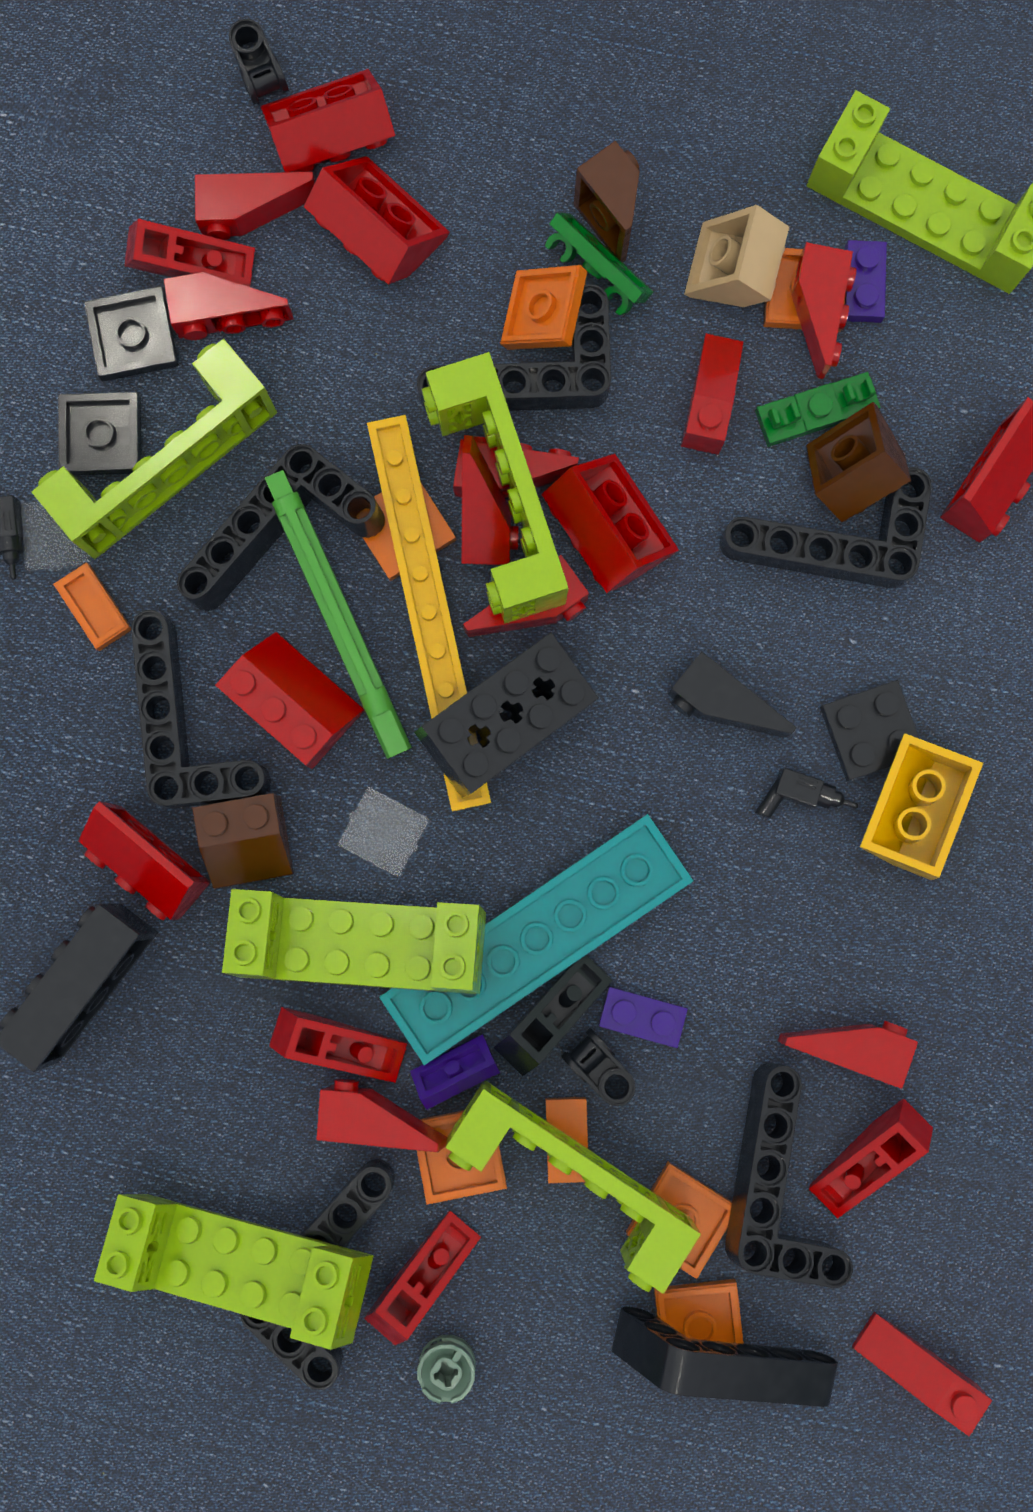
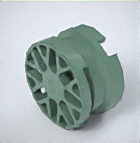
[417,1335,476,1404]

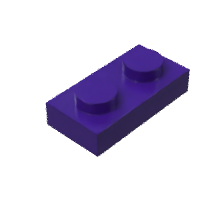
[844,240,887,323]
[598,986,688,1048]
[410,1034,500,1110]

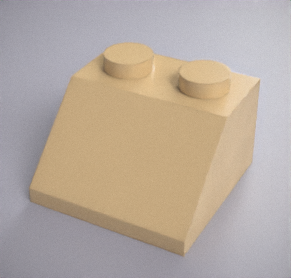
[684,205,789,307]

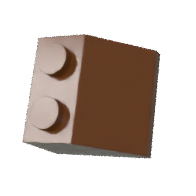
[574,141,640,262]
[806,402,911,522]
[192,793,294,889]

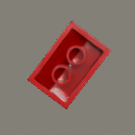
[260,69,396,172]
[304,156,450,285]
[940,397,1033,543]
[541,453,679,593]
[215,632,365,769]
[78,801,211,921]

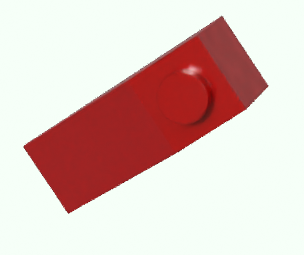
[195,172,315,240]
[124,219,255,287]
[681,333,744,455]
[461,435,519,565]
[463,555,589,637]
[269,1007,407,1083]
[778,1020,918,1089]
[316,1079,448,1152]
[809,1098,933,1219]
[364,1211,481,1346]
[852,1312,993,1436]

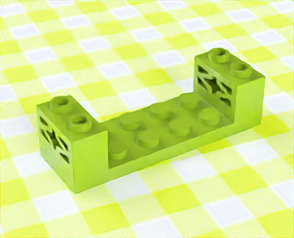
[806,90,1033,294]
[31,338,277,559]
[421,352,568,624]
[222,889,486,994]
[445,1080,701,1294]
[94,1194,374,1350]

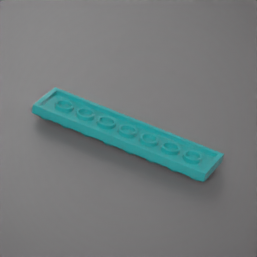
[379,814,693,1065]

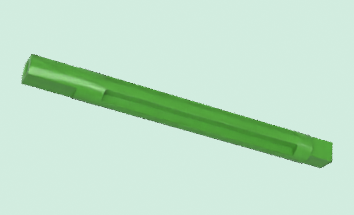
[265,470,412,758]

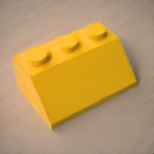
[860,733,983,880]

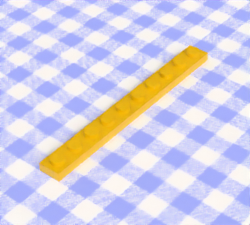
[367,415,491,812]

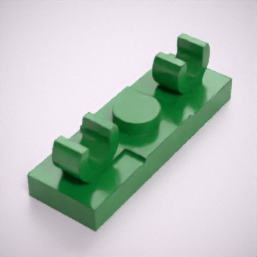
[545,212,653,315]
[755,372,881,447]

